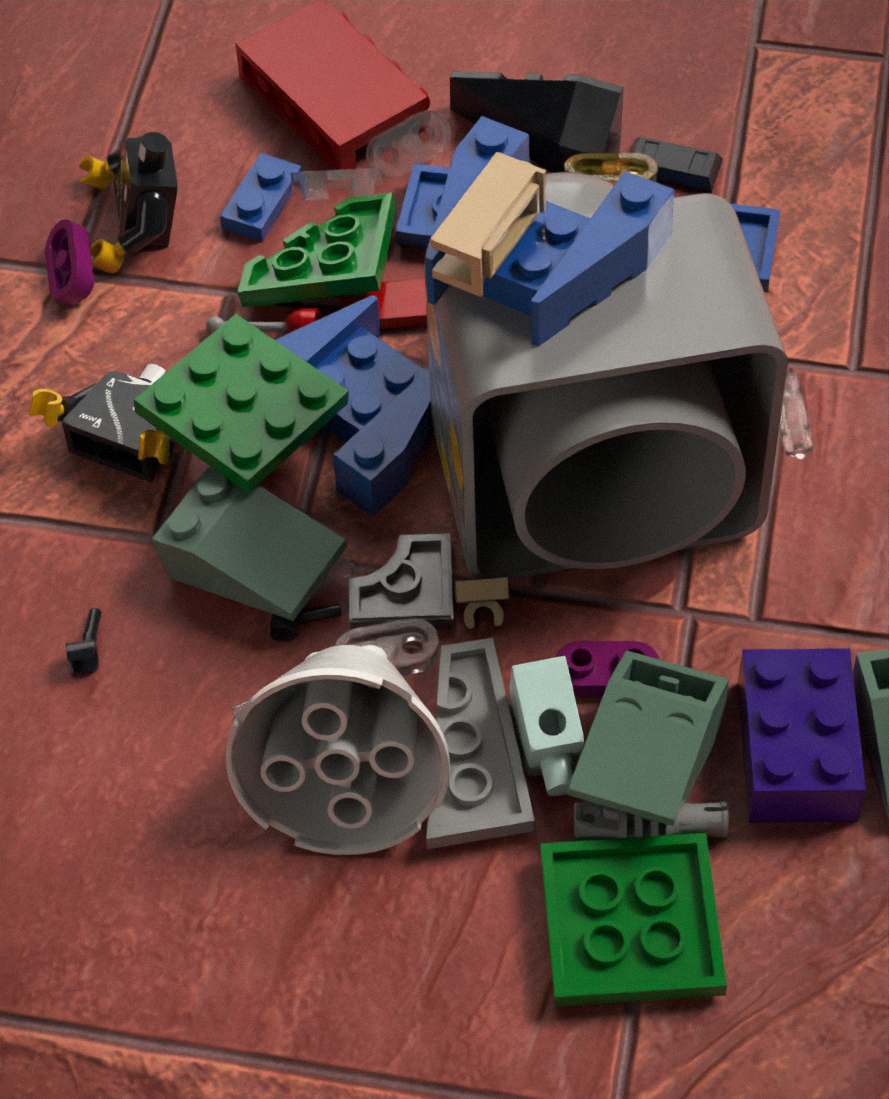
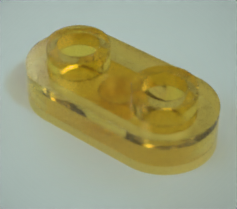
[564,153,658,185]

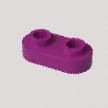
[45,219,95,305]
[556,641,660,697]

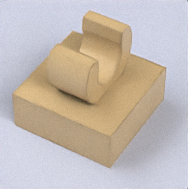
[454,577,509,629]

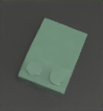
[152,466,348,621]

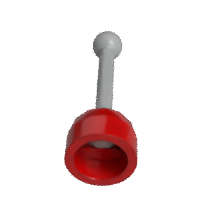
[206,308,321,334]

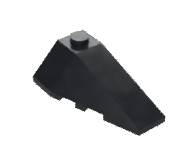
[450,71,624,180]

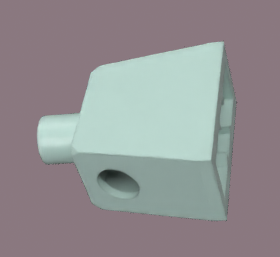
[508,656,584,796]

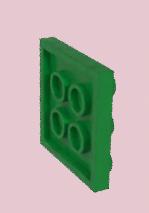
[134,314,349,493]
[540,833,727,1007]

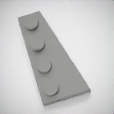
[426,638,535,849]

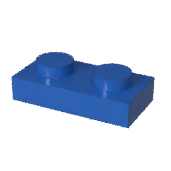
[220,153,303,242]

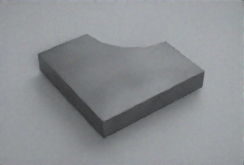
[349,533,454,632]

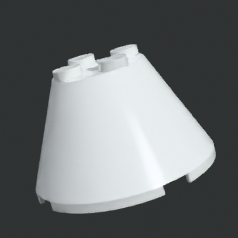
[226,645,450,855]

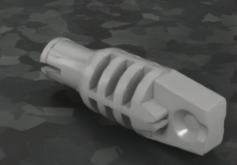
[573,801,729,841]

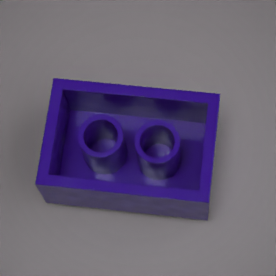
[737,648,866,823]

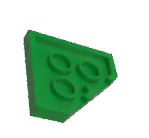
[237,193,397,307]

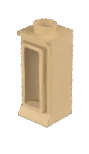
[430,152,546,298]

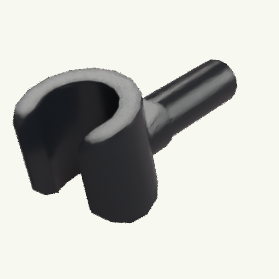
[270,604,342,642]
[66,608,102,674]

